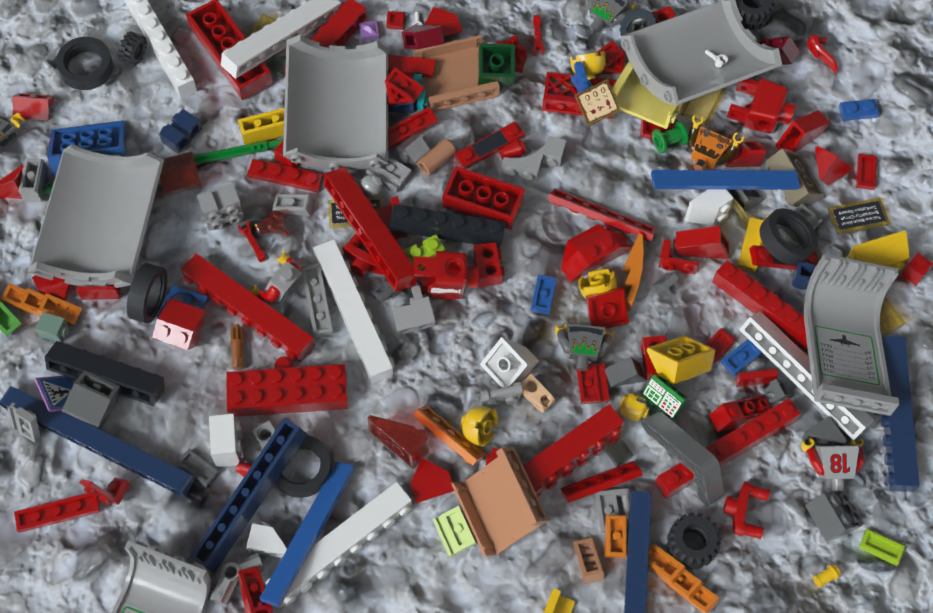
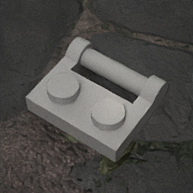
[480,382,522,409]
[594,488,630,533]

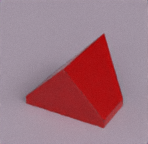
[725,141,766,168]
[815,146,853,186]
[0,165,24,199]

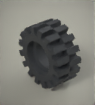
[118,31,147,66]

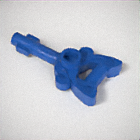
[571,61,592,94]

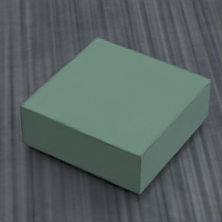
[268,56,286,78]

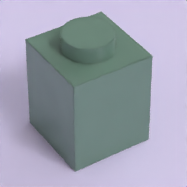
[35,312,69,342]

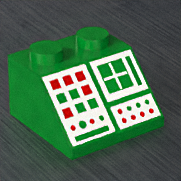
[642,375,691,419]

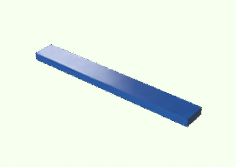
[651,170,800,190]
[260,461,356,608]

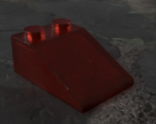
[367,415,429,469]

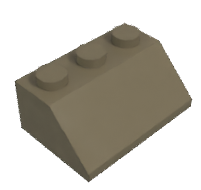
[765,148,825,207]

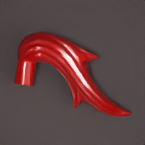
[807,34,838,73]

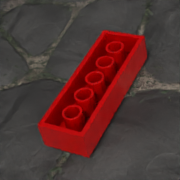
[186,0,273,101]
[226,364,348,417]
[523,404,625,498]

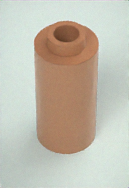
[417,139,456,176]

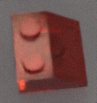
[160,151,202,196]

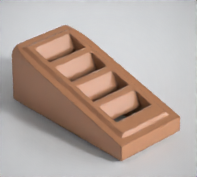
[573,537,604,584]

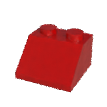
[152,298,207,350]

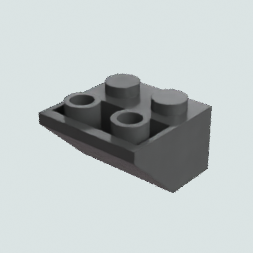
[62,370,120,428]
[805,491,862,541]

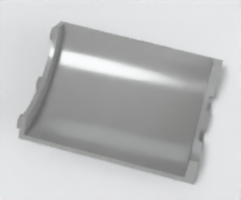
[621,0,782,105]
[283,34,388,171]
[28,144,164,288]

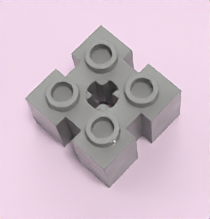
[197,183,244,231]

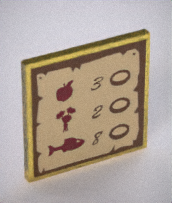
[575,79,621,127]

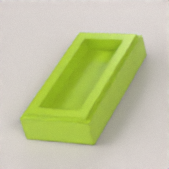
[858,529,905,566]

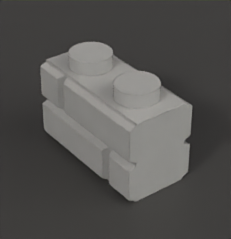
[18,158,48,202]

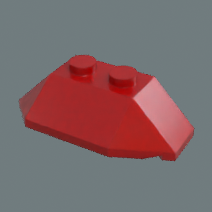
[561,224,633,283]

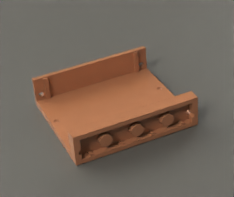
[413,35,500,112]
[452,447,549,557]

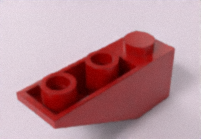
[709,395,771,432]

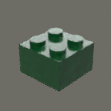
[478,43,515,86]

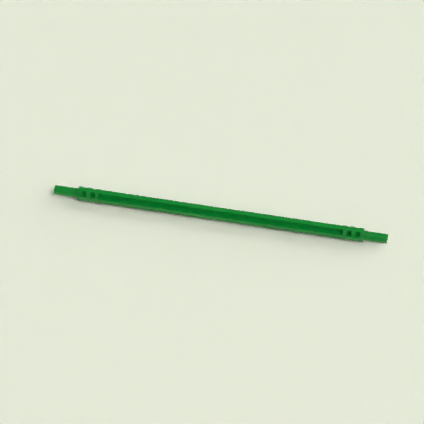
[43,138,284,195]

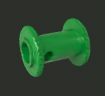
[652,121,689,153]

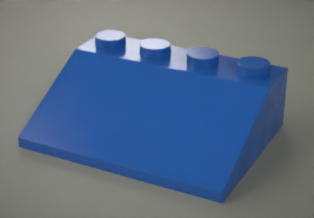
[47,120,127,176]

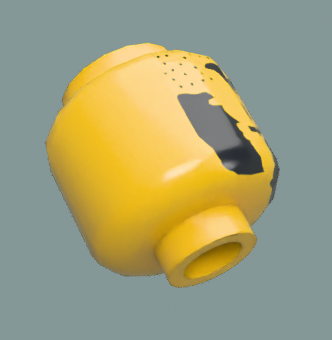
[618,393,649,422]

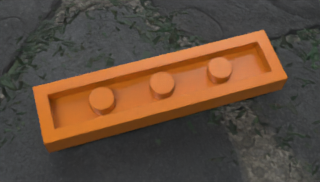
[413,405,486,466]

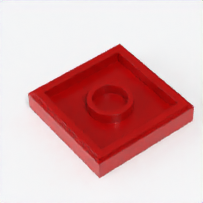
[586,287,629,329]

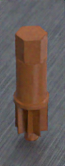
[230,324,244,370]

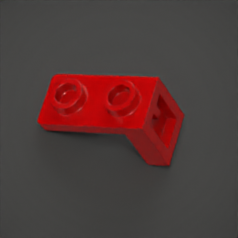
[658,239,699,274]
[79,477,131,505]

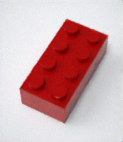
[442,166,525,230]

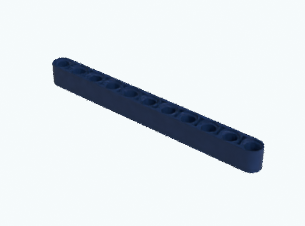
[0,386,196,497]

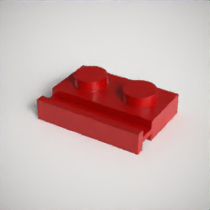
[576,363,609,404]

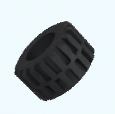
[735,0,775,31]
[666,513,722,569]

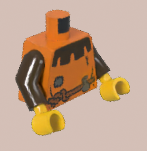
[687,114,745,170]

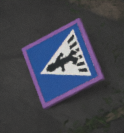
[34,375,74,412]

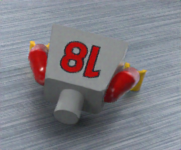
[250,251,303,304]
[801,439,865,491]

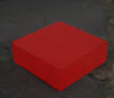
[386,11,405,30]

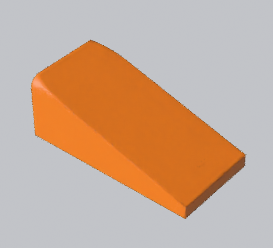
[604,515,627,559]

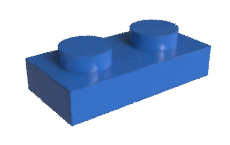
[839,99,879,121]
[531,274,557,315]
[721,339,763,377]

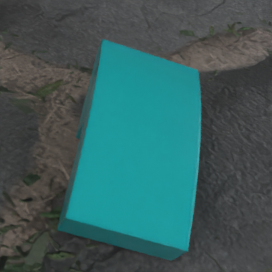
[414,74,429,112]

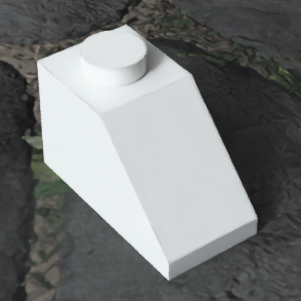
[246,522,287,559]

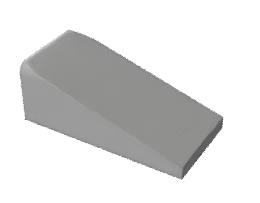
[272,194,315,216]

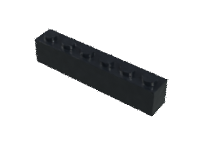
[389,204,505,248]
[45,341,165,406]

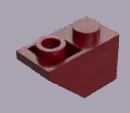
[401,25,445,49]
[759,36,800,65]

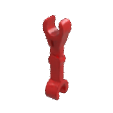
[533,15,545,56]
[238,221,266,262]

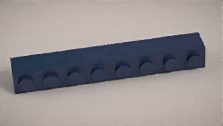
[881,336,920,492]
[190,418,308,573]

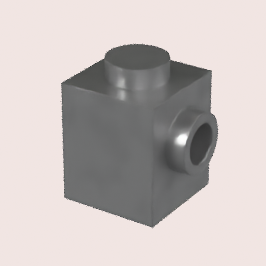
[397,135,430,164]

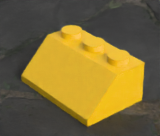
[847,230,910,271]
[647,335,715,384]

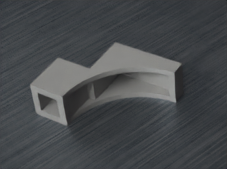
[502,136,566,181]

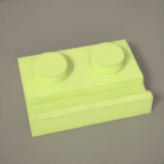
[433,506,477,557]

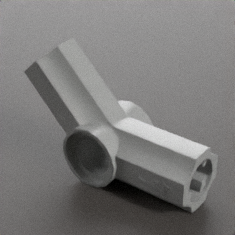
[210,553,265,607]

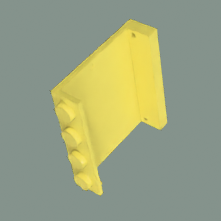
[611,61,683,129]

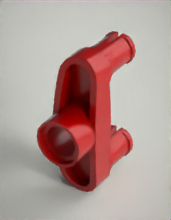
[342,233,384,276]
[723,481,770,539]

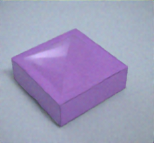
[359,21,379,41]

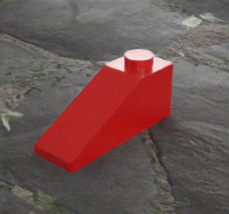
[238,566,273,613]

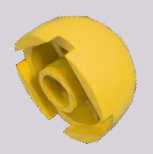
[569,51,606,80]
[578,269,617,299]
[461,406,498,447]

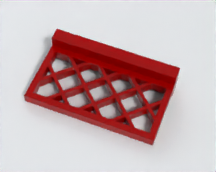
[542,72,617,119]

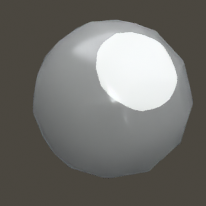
[360,174,383,198]

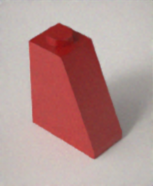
[775,110,831,152]
[673,225,730,259]

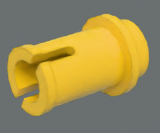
[813,564,841,588]

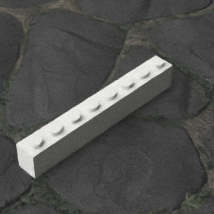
[124,0,197,99]
[221,0,341,79]
[313,240,395,384]
[740,311,875,440]
[264,482,412,607]

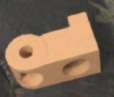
[521,374,555,413]

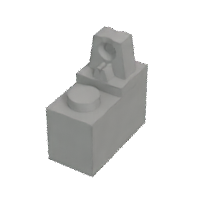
[392,285,435,335]

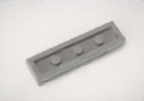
[302,263,333,338]

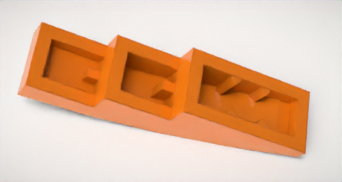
[623,233,644,312]
[1,283,82,326]
[648,543,720,613]

